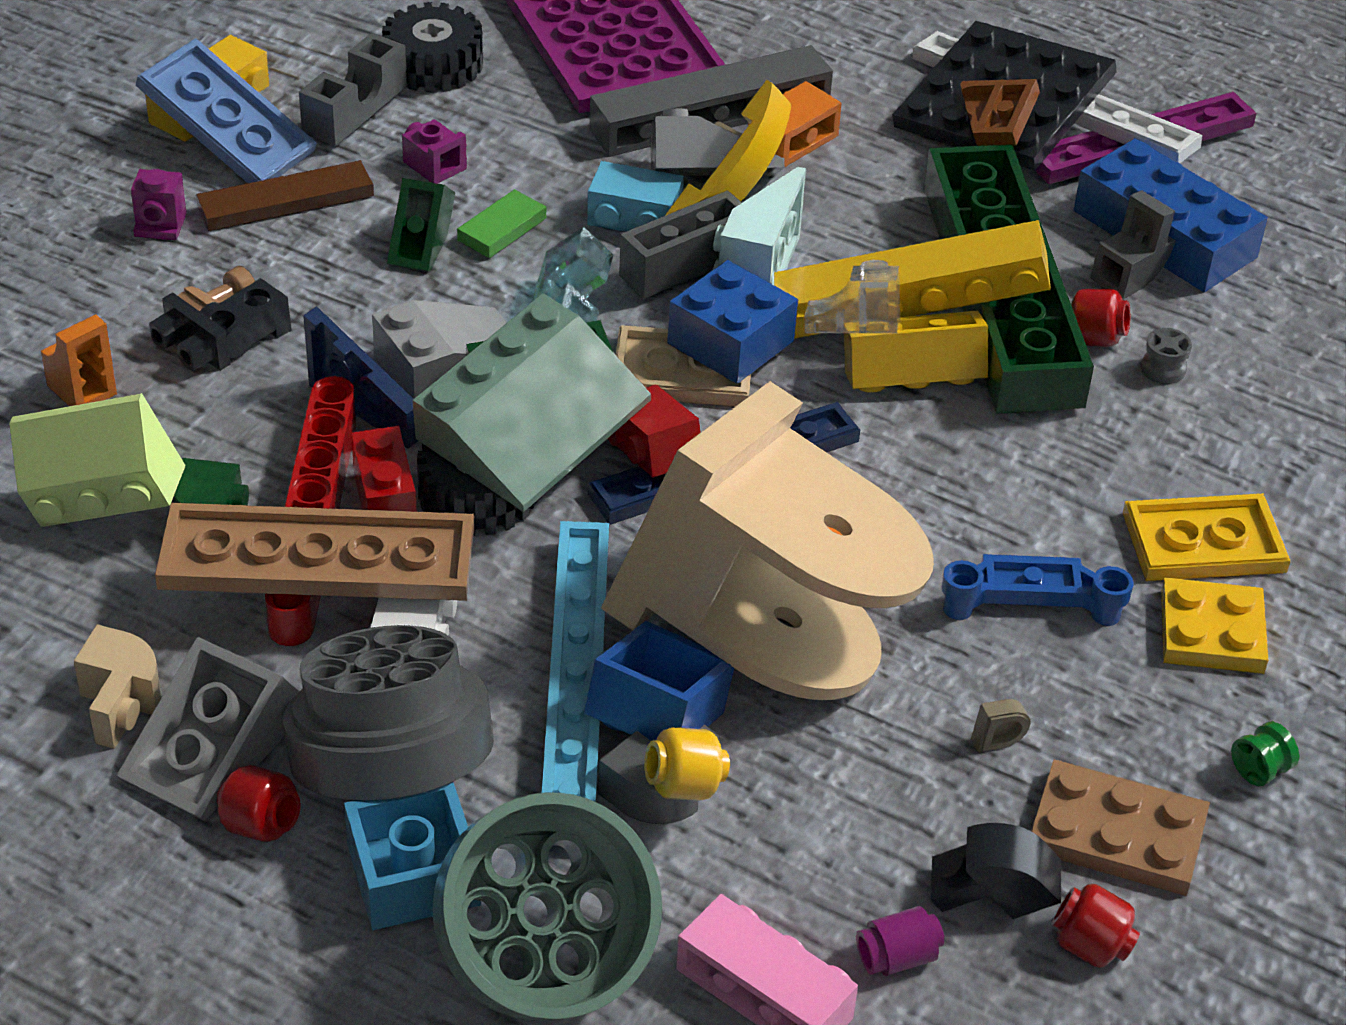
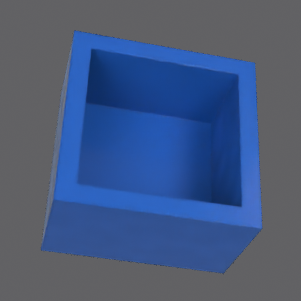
[667,260,798,384]
[584,621,734,741]

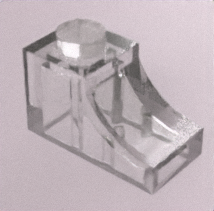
[804,260,900,333]

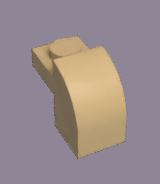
[74,624,161,749]

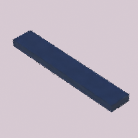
[588,402,860,525]

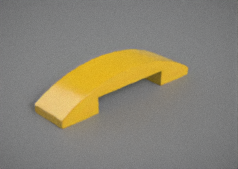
[665,80,791,216]

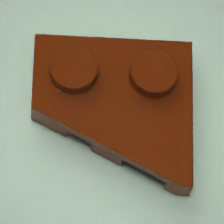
[960,79,1040,146]

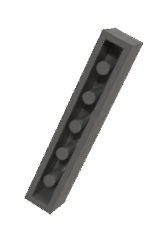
[590,45,833,157]

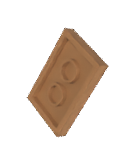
[1032,759,1210,896]

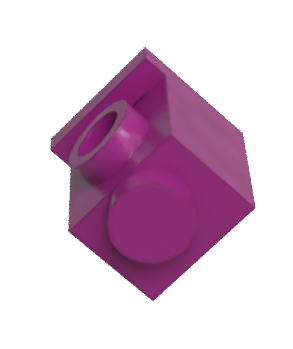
[402,119,467,184]
[131,169,187,241]

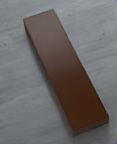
[196,160,374,231]

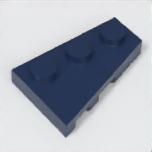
[303,306,418,449]

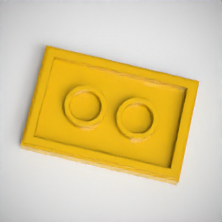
[1122,493,1290,581]

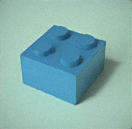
[344,782,481,931]

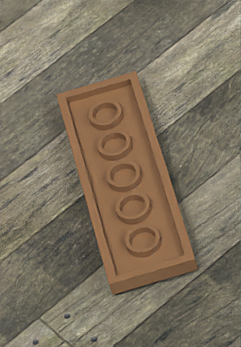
[155,503,474,601]

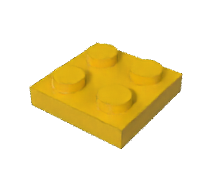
[1161,577,1268,674]

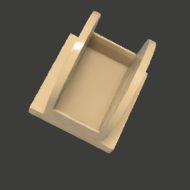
[601,381,934,700]

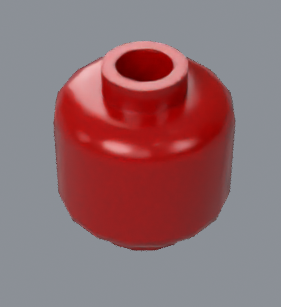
[1071,289,1131,347]
[217,765,301,842]
[1051,884,1140,968]

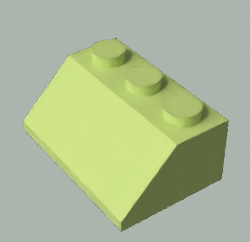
[9,393,186,527]

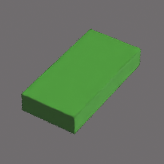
[457,189,546,258]

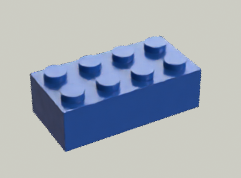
[1073,138,1268,293]

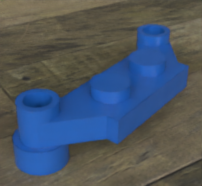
[941,554,1134,626]

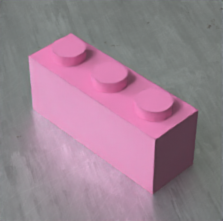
[676,894,858,1025]

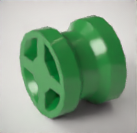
[1231,721,1300,786]

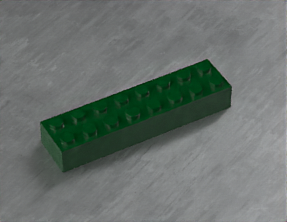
[924,144,1094,414]

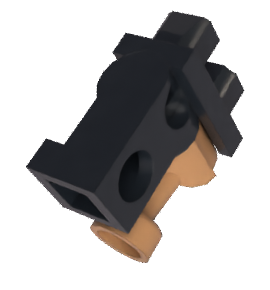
[149,265,292,371]

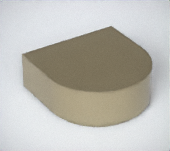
[971,699,1031,752]

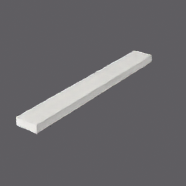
[913,31,1202,163]

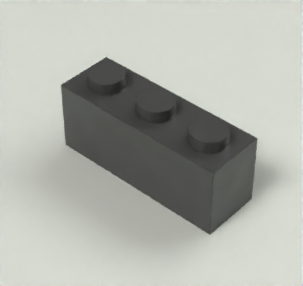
[619,190,742,299]

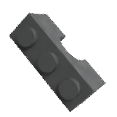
[299,33,407,147]

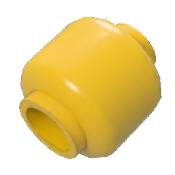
[644,728,730,801]

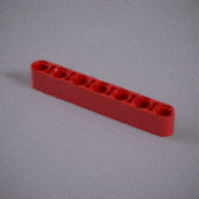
[265,376,356,646]

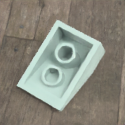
[713,167,806,285]

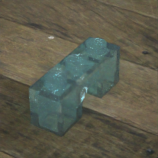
[532,226,614,322]

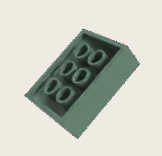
[412,293,651,512]

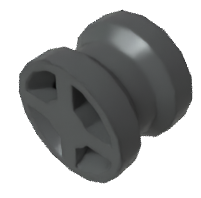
[1141,328,1192,384]

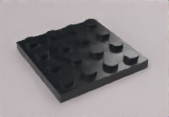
[892,21,1117,170]

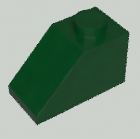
[386,178,456,272]

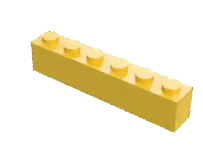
[774,220,1051,339]

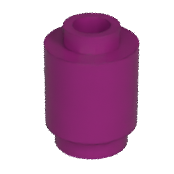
[856,906,945,976]

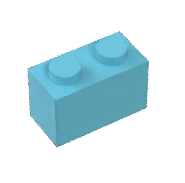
[587,161,684,232]

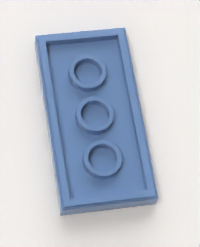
[136,38,317,183]

